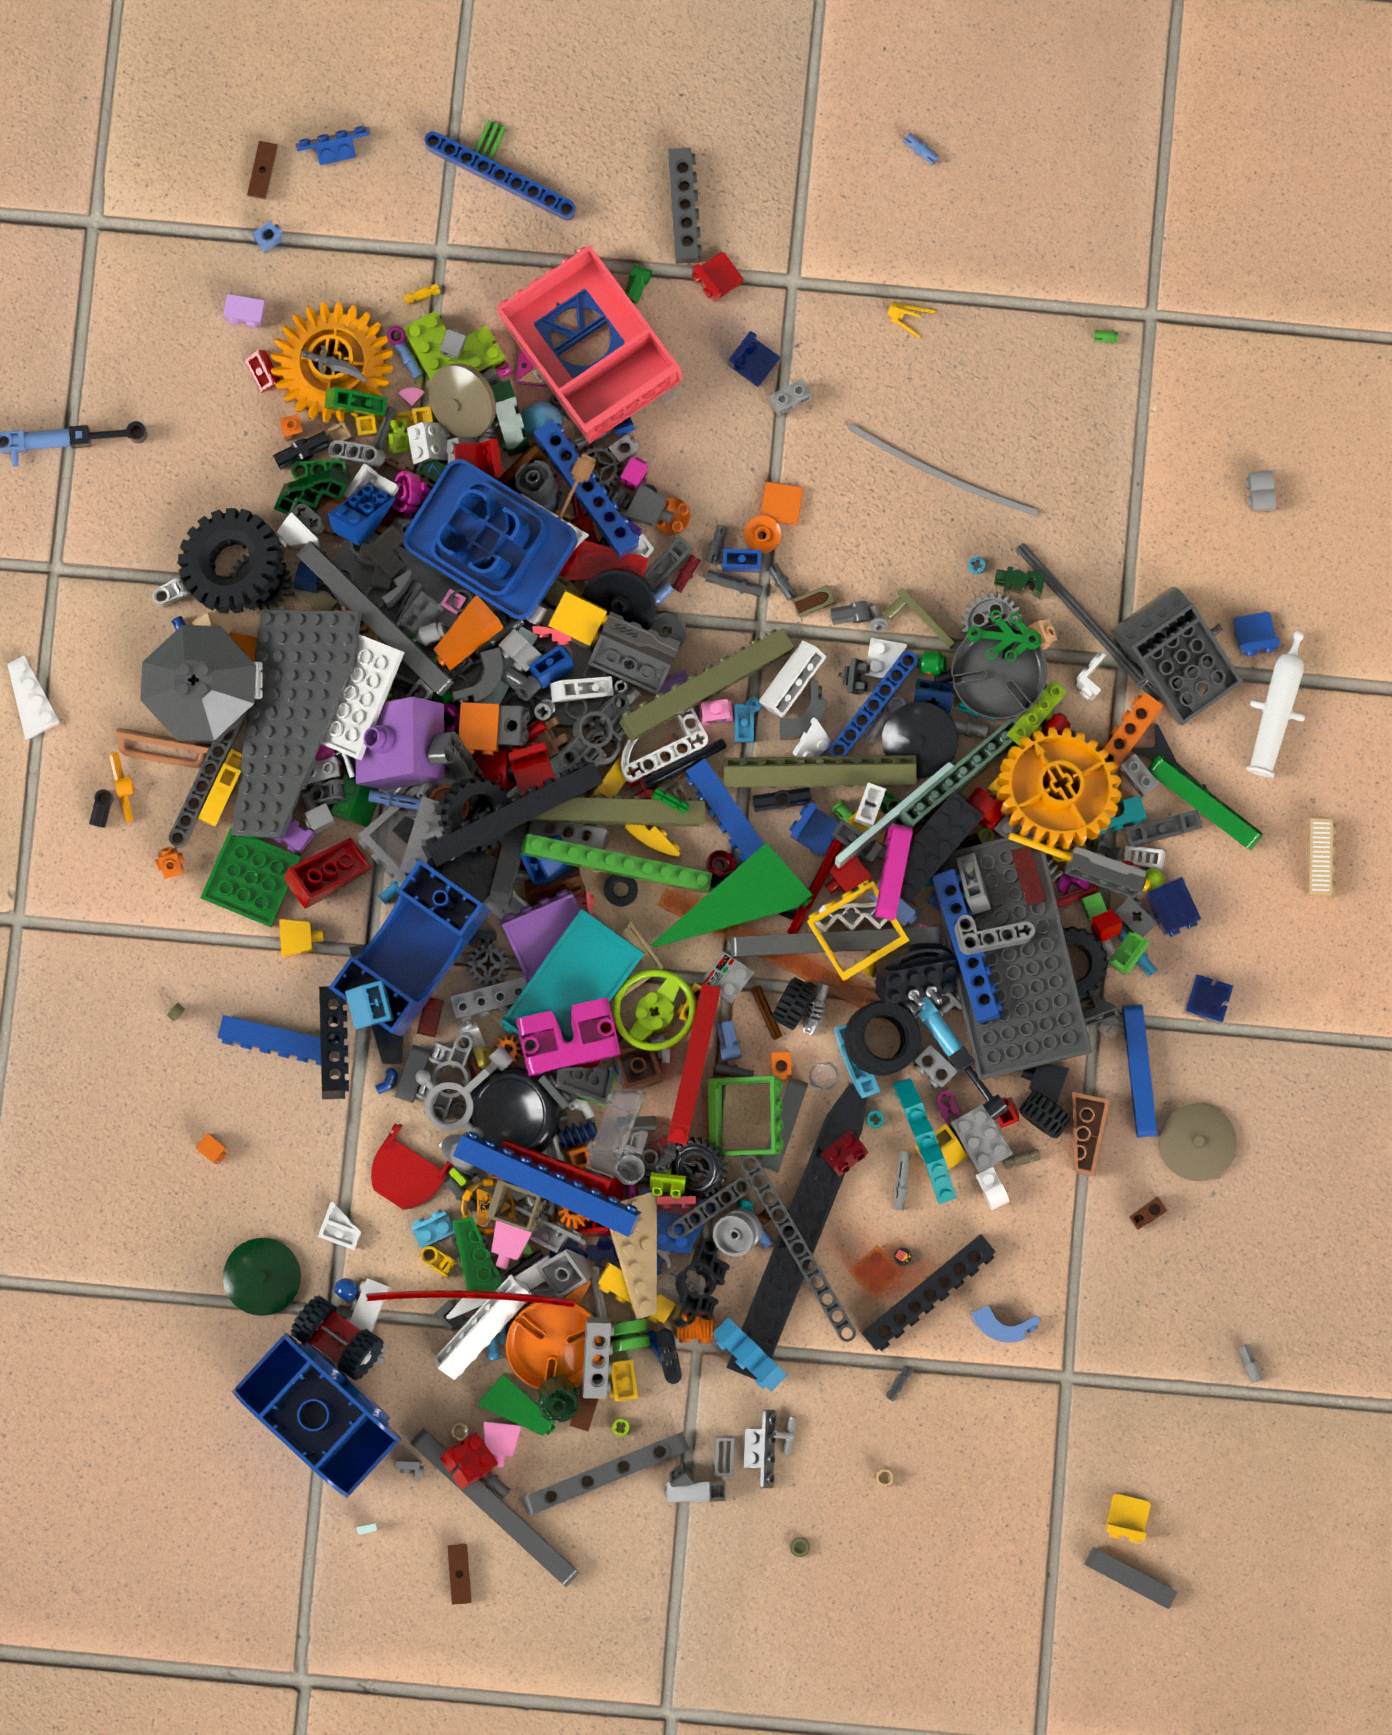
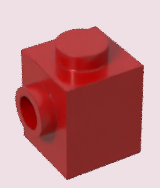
[1091,909,1123,942]
[997,1097,1019,1128]

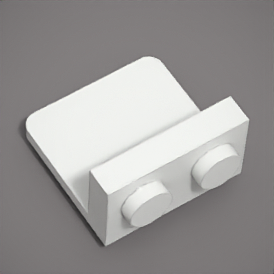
[407,422,452,465]
[343,464,399,499]
[1075,653,1106,701]

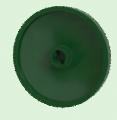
[223,1238,301,1316]

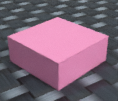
[440,589,467,615]

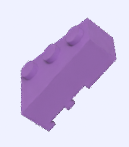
[273,819,316,855]

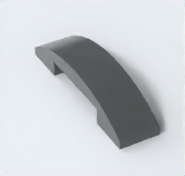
[643,536,693,591]
[1124,810,1203,847]

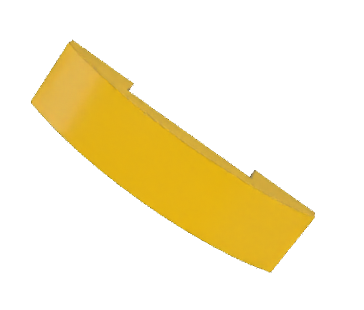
[355,406,433,436]

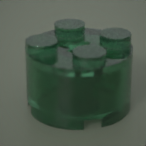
[538,1375,578,1422]

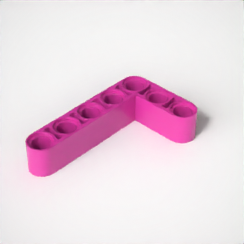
[875,824,913,920]

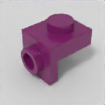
[1056,870,1090,894]

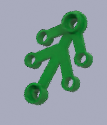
[967,610,1042,662]

